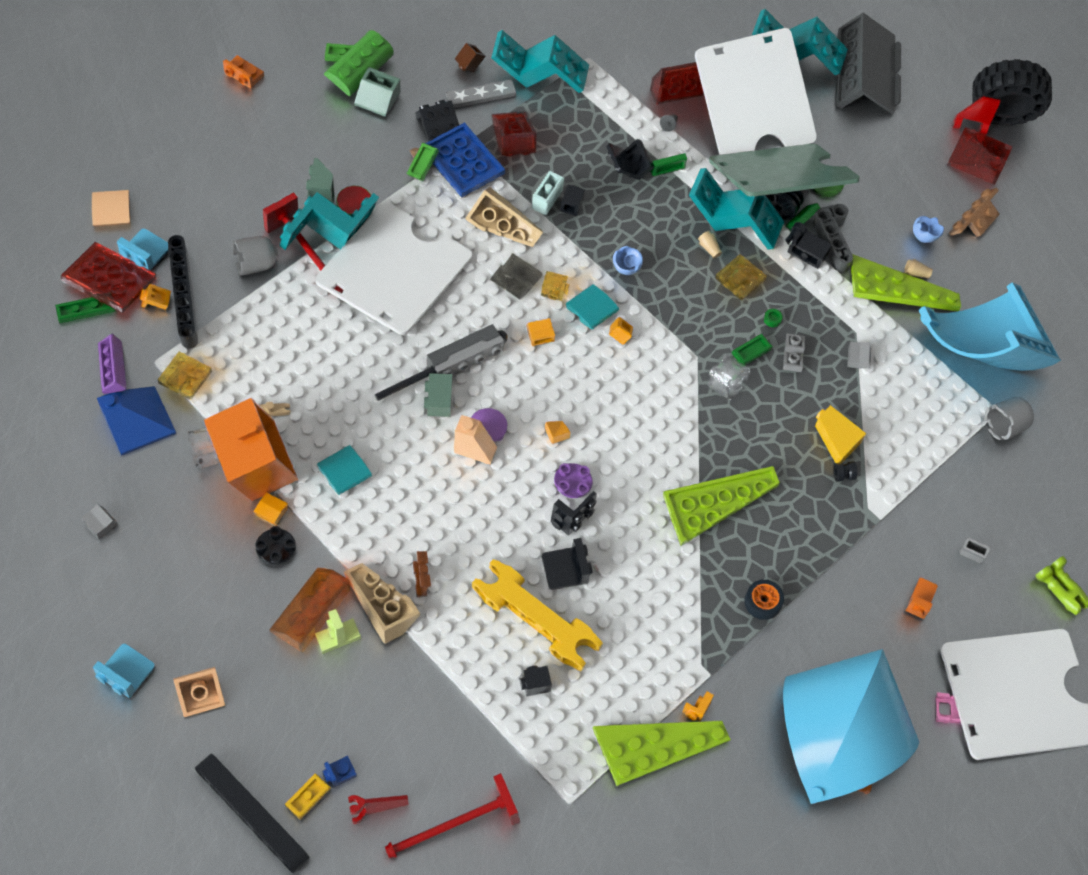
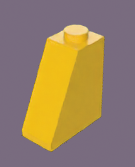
[815,405,866,463]

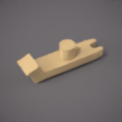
[258,401,290,416]

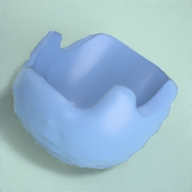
[913,216,944,243]
[613,246,643,275]

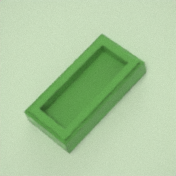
[406,142,439,182]

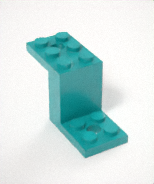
[752,9,848,76]
[491,30,589,93]
[689,168,784,250]
[279,192,379,250]

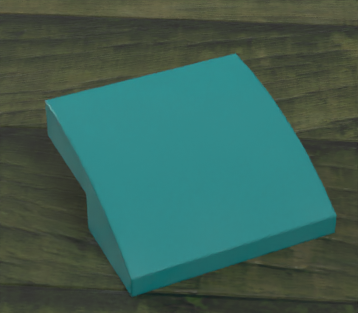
[566,284,619,330]
[317,445,372,495]

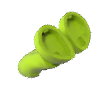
[1035,556,1088,615]

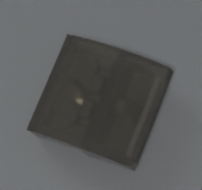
[490,253,543,300]

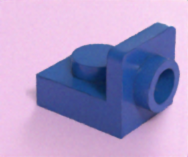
[322,756,357,788]

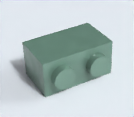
[424,373,452,417]

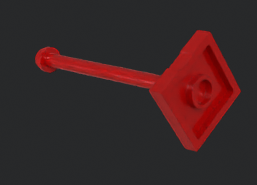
[263,192,344,293]
[385,773,520,859]

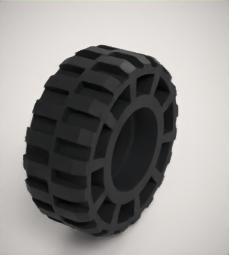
[972,59,1052,125]

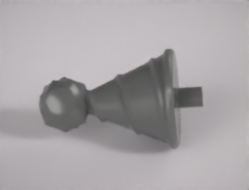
[660,114,678,131]

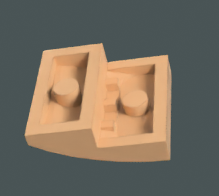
[92,190,131,227]

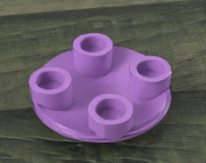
[471,408,507,442]
[554,463,593,498]

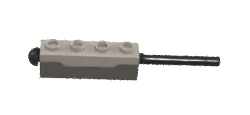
[375,324,508,401]

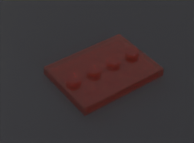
[60,242,156,313]

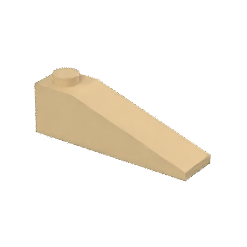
[465,187,543,247]
[344,563,420,644]

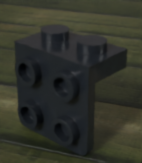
[415,99,459,142]
[606,139,654,180]
[550,491,597,536]
[541,538,593,590]

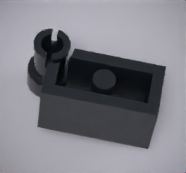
[785,222,832,269]

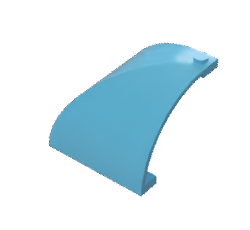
[919,282,1061,371]
[783,649,919,804]

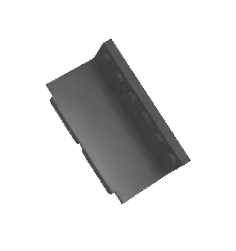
[836,13,901,114]

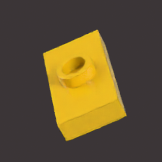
[285,773,331,821]

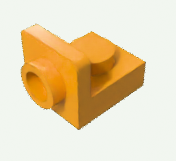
[140,284,171,310]
[682,691,714,722]

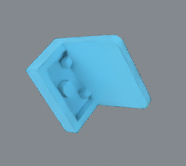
[117,229,169,272]
[93,644,155,698]

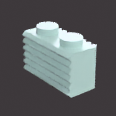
[532,171,564,215]

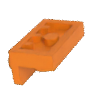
[223,55,264,88]

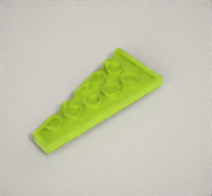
[851,254,961,311]
[663,466,780,546]
[592,721,731,786]

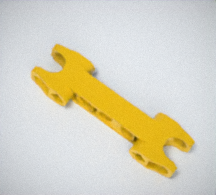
[472,559,603,671]

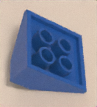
[97,386,177,456]

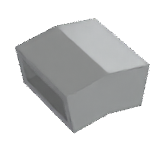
[847,341,871,369]
[82,504,118,539]
[958,537,991,563]

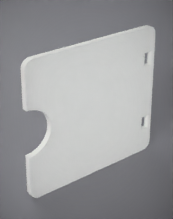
[695,28,817,155]
[316,203,472,335]
[941,629,1088,760]

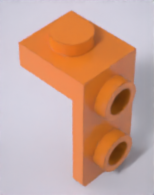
[905,577,938,619]

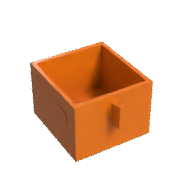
[204,398,298,501]

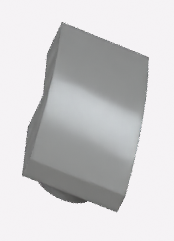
[783,333,805,372]

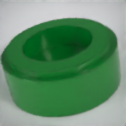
[764,309,783,328]

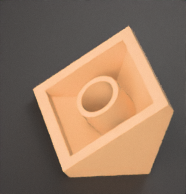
[173,667,225,717]

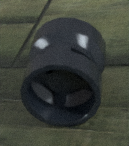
[833,461,858,482]

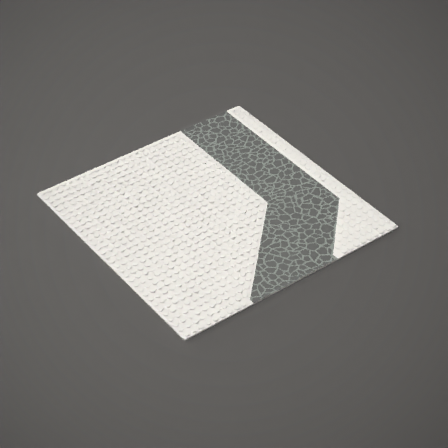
[155,58,992,804]

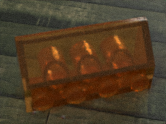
[269,568,351,653]

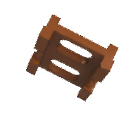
[413,551,431,597]

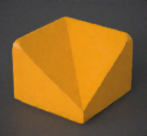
[609,317,633,344]
[545,421,571,444]

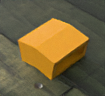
[526,318,555,346]
[253,492,288,526]

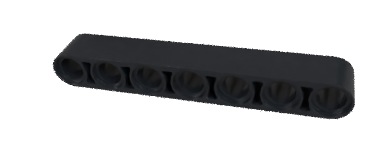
[168,235,198,348]
[195,753,310,874]

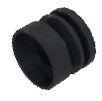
[766,189,809,220]

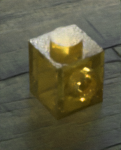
[541,271,570,301]

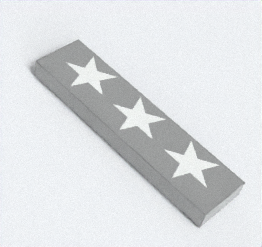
[446,79,516,108]

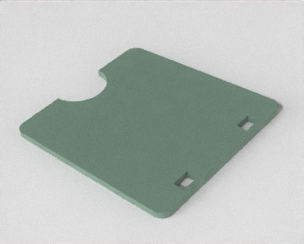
[709,144,860,196]

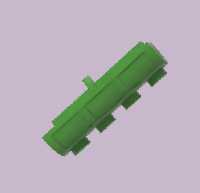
[324,30,394,97]

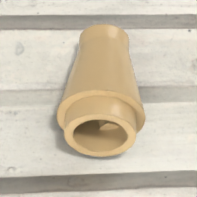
[698,231,722,258]
[904,259,933,279]

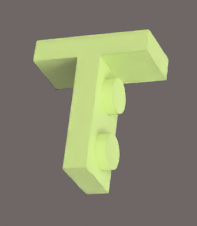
[315,609,361,654]

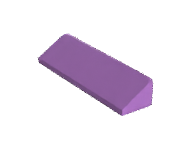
[98,333,127,394]

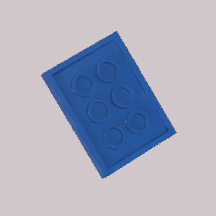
[425,122,505,198]

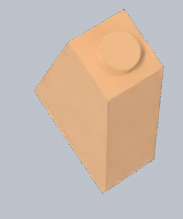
[454,415,497,465]

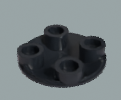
[255,526,296,564]

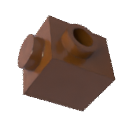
[455,43,486,72]

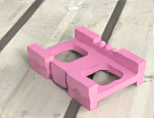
[935,692,974,726]

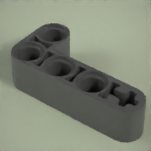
[813,204,853,273]

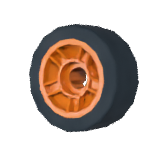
[744,579,784,620]

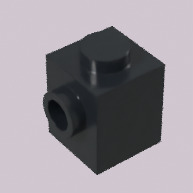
[560,185,585,216]
[519,665,552,696]

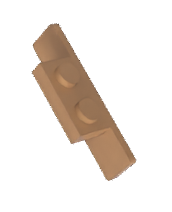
[949,188,1000,237]

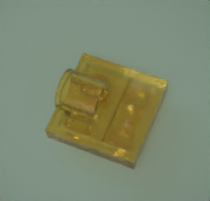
[715,254,767,301]
[157,351,212,400]

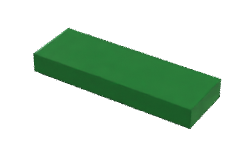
[55,293,116,324]

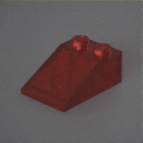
[491,111,537,157]

